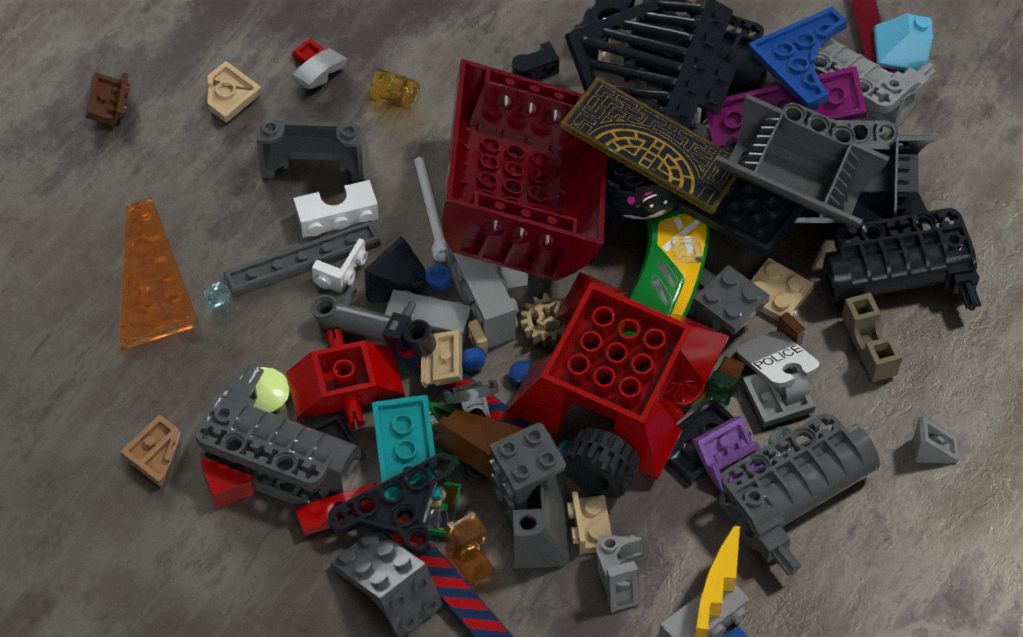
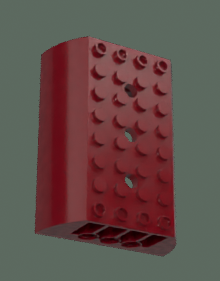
[442,58,607,281]

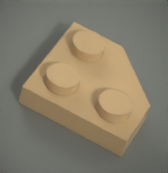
[207,61,262,123]

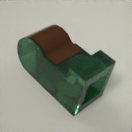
[706,356,746,406]

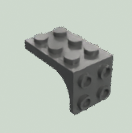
[488,423,566,530]
[330,530,443,637]

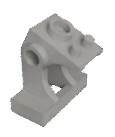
[596,535,642,612]

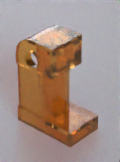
[444,510,495,587]

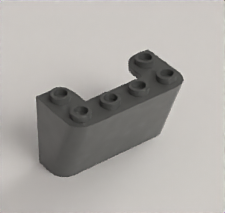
[508,434,570,569]

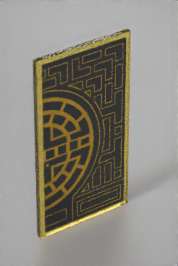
[559,77,737,215]

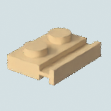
[421,329,462,388]

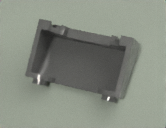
[256,120,368,182]

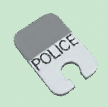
[737,331,820,387]

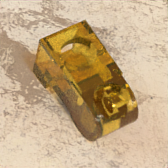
[369,68,420,108]

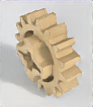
[521,293,568,348]

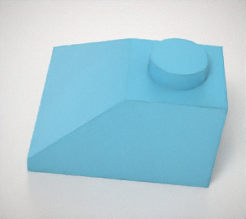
[873,14,933,71]

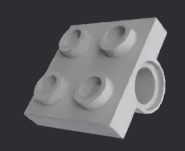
[742,367,816,428]

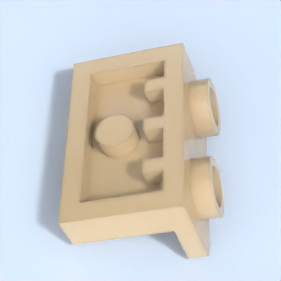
[567,491,612,554]

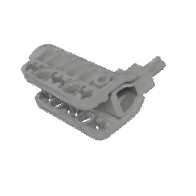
[815,37,936,140]

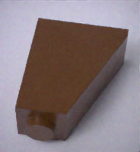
[435,409,524,478]

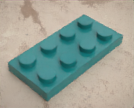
[372,395,442,502]

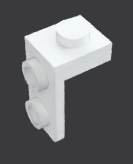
[312,238,368,294]

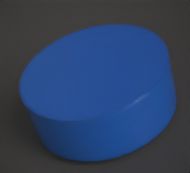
[426,264,452,292]

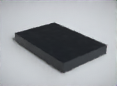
[667,398,752,486]

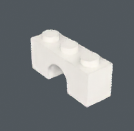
[293,180,379,238]

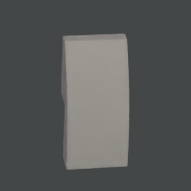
[292,48,347,89]

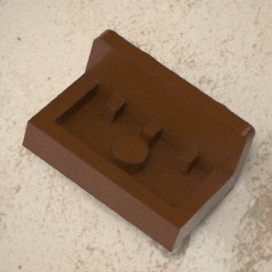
[85,72,130,126]

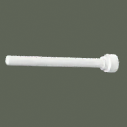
[414,157,446,262]

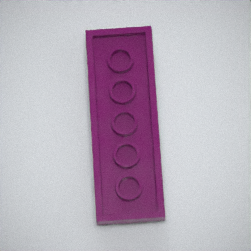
[706,66,868,150]

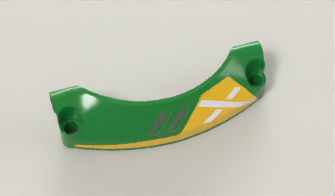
[593,205,710,384]

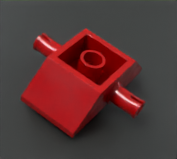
[286,329,405,430]

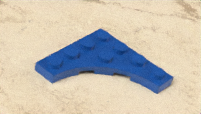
[748,6,847,109]

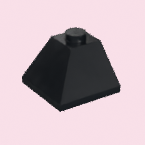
[364,236,426,303]

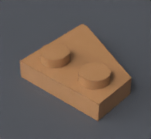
[120,414,181,487]

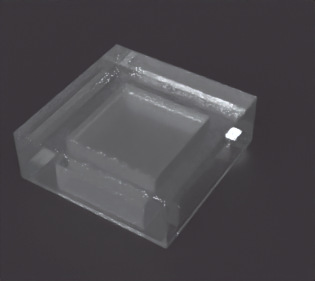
[670,236,703,263]

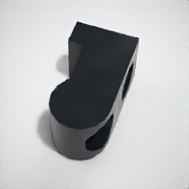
[512,41,560,80]

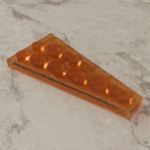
[120,198,199,350]

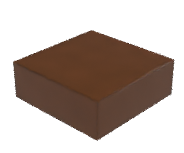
[777,311,805,346]

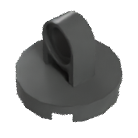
[443,380,499,418]

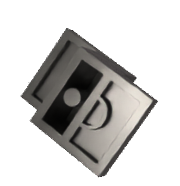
[686,265,770,335]

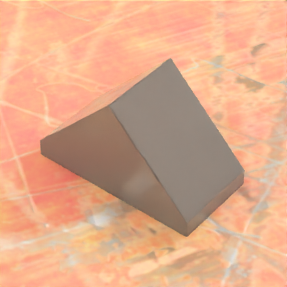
[913,416,959,463]

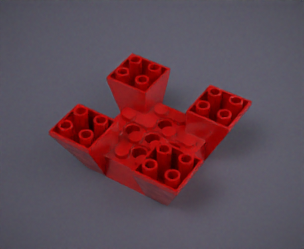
[507,272,729,480]

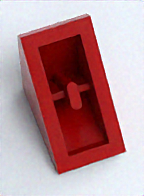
[200,458,256,508]

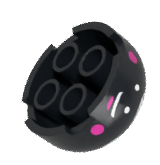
[605,158,682,219]

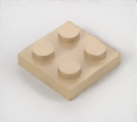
[751,258,814,322]

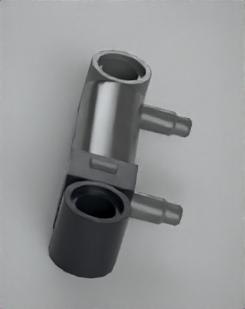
[311,286,437,357]

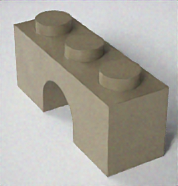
[841,292,902,382]

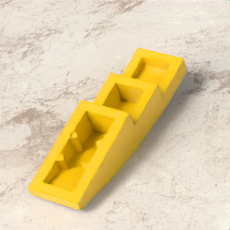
[695,526,740,637]

